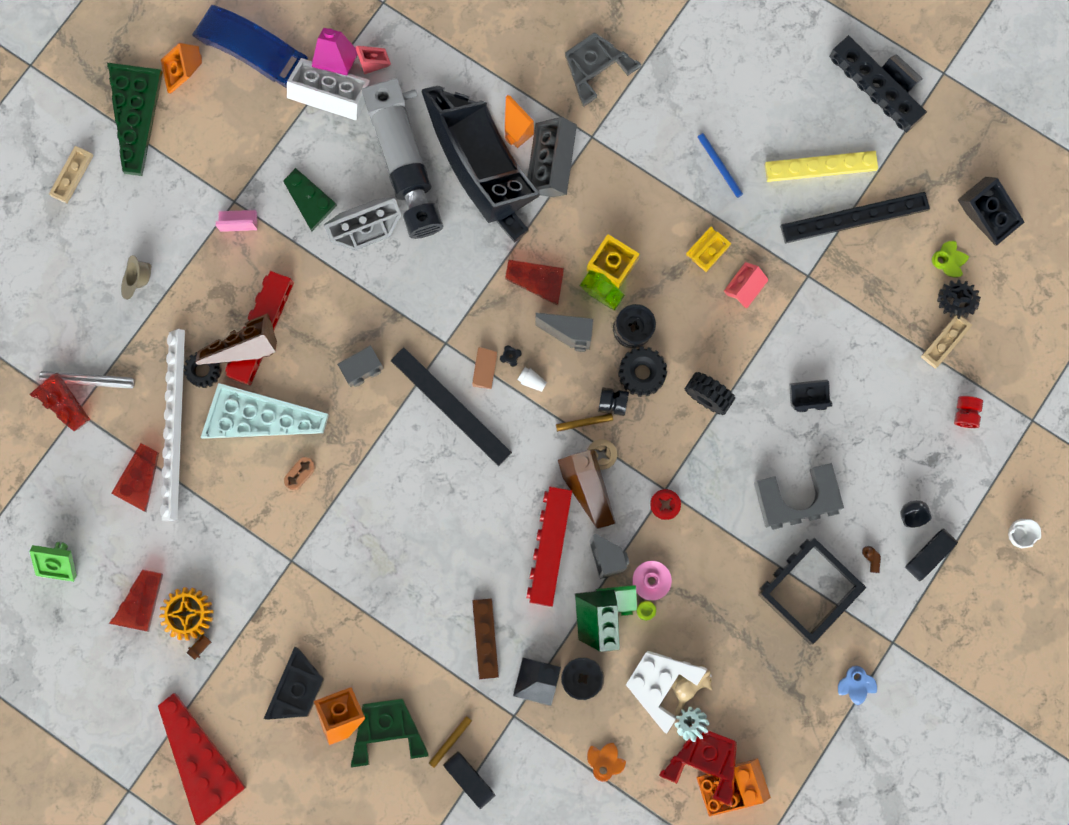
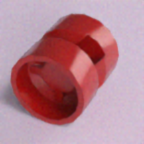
[954,396,984,428]

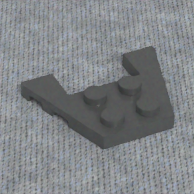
[565,32,641,107]

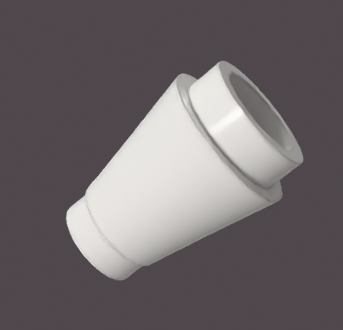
[517,367,547,392]

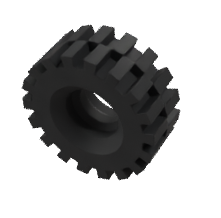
[618,346,667,397]
[684,372,736,415]

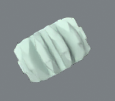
[675,707,710,742]

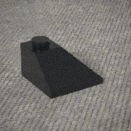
[513,658,561,706]

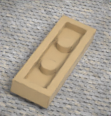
[49,146,94,204]
[921,315,972,369]

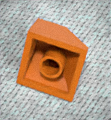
[161,43,202,94]
[505,94,534,148]
[314,687,365,745]

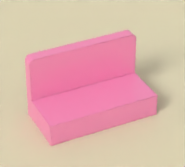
[216,210,257,232]

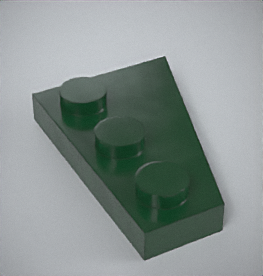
[283,168,337,232]

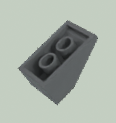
[535,313,593,352]

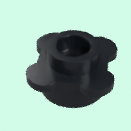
[500,345,522,367]

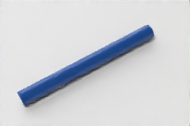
[697,133,743,198]

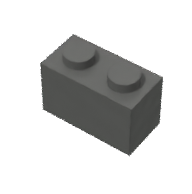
[337,345,384,387]

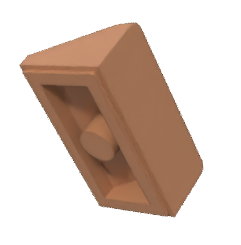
[472,347,497,389]

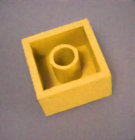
[587,234,640,290]

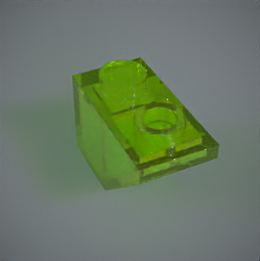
[579,270,625,311]

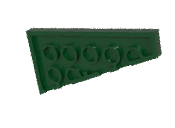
[107,62,163,176]

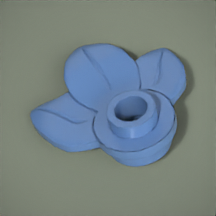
[838,666,877,705]

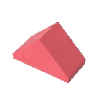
[355,46,391,75]

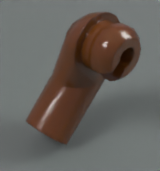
[862,546,881,573]

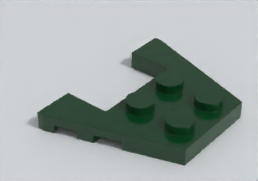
[351,699,429,768]

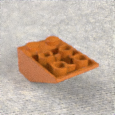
[696,758,771,817]

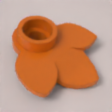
[587,743,626,782]

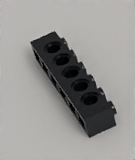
[829,35,927,133]

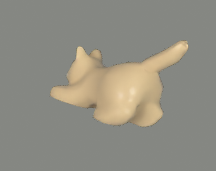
[671,665,712,716]

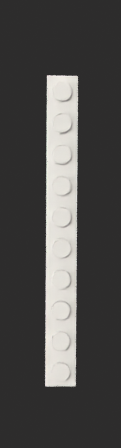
[160,329,185,521]

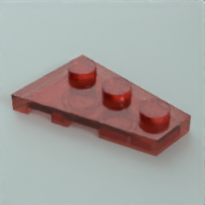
[505,260,564,306]
[109,569,163,632]

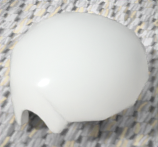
[1008,519,1041,548]

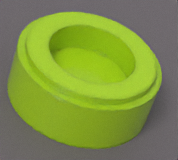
[636,601,656,621]

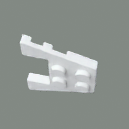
[626,651,707,734]

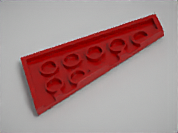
[158,693,246,825]

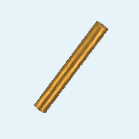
[556,413,613,432]
[429,716,472,768]

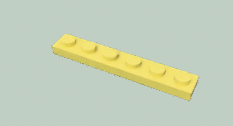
[764,151,878,182]

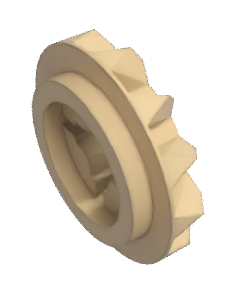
[587,439,617,470]

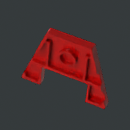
[659,730,737,807]

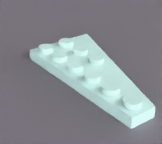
[201,383,329,439]

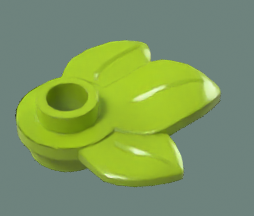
[932,241,969,278]

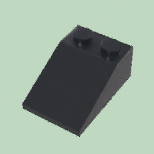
[958,177,1025,246]

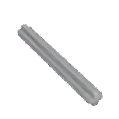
[39,371,135,389]

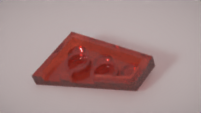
[29,373,90,431]
[111,443,159,512]

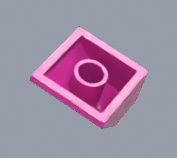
[312,28,358,75]

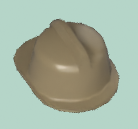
[121,255,152,300]

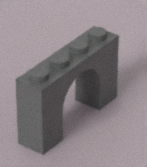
[754,463,844,530]

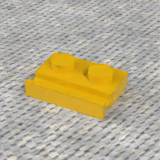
[686,226,732,272]

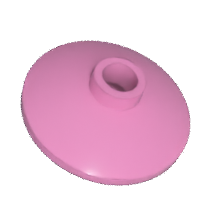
[632,561,672,600]

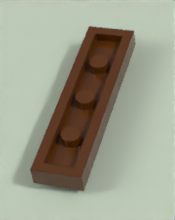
[472,598,499,679]

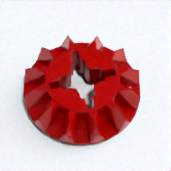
[650,489,681,520]

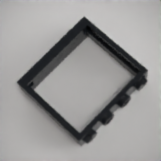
[758,538,867,645]

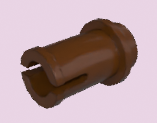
[186,634,212,660]

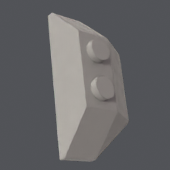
[324,197,401,251]

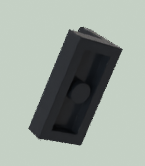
[882,55,923,93]

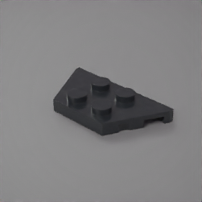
[263,647,324,720]

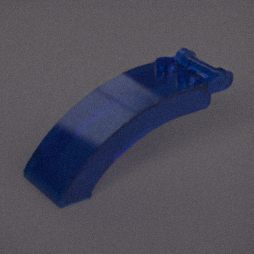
[192,5,308,88]

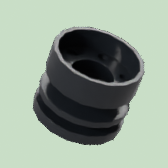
[612,304,656,349]
[561,658,604,700]

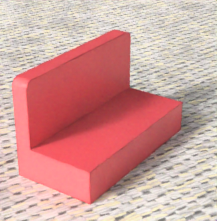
[724,262,768,308]

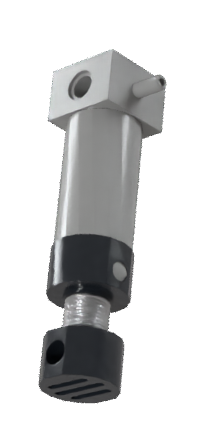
[361,78,444,239]

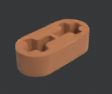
[284,457,315,490]

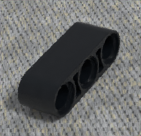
[905,528,958,582]
[443,751,496,809]

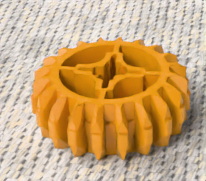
[159,587,214,641]

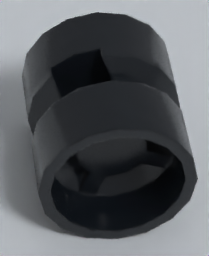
[598,387,629,416]

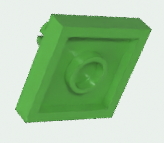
[29,542,77,582]

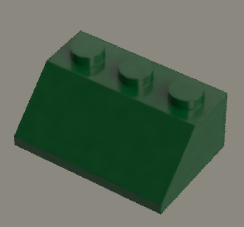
[575,589,620,652]

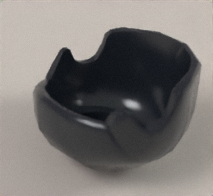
[900,500,932,528]

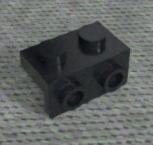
[789,380,832,412]

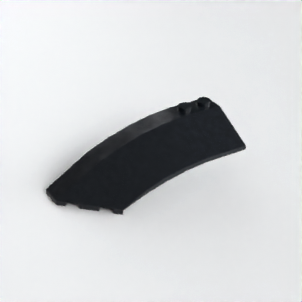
[421,86,540,223]

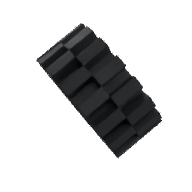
[184,352,221,388]

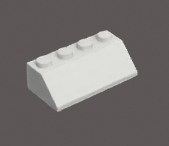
[287,58,370,120]

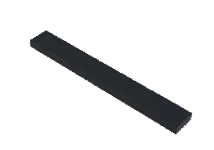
[780,192,930,244]
[390,347,512,467]

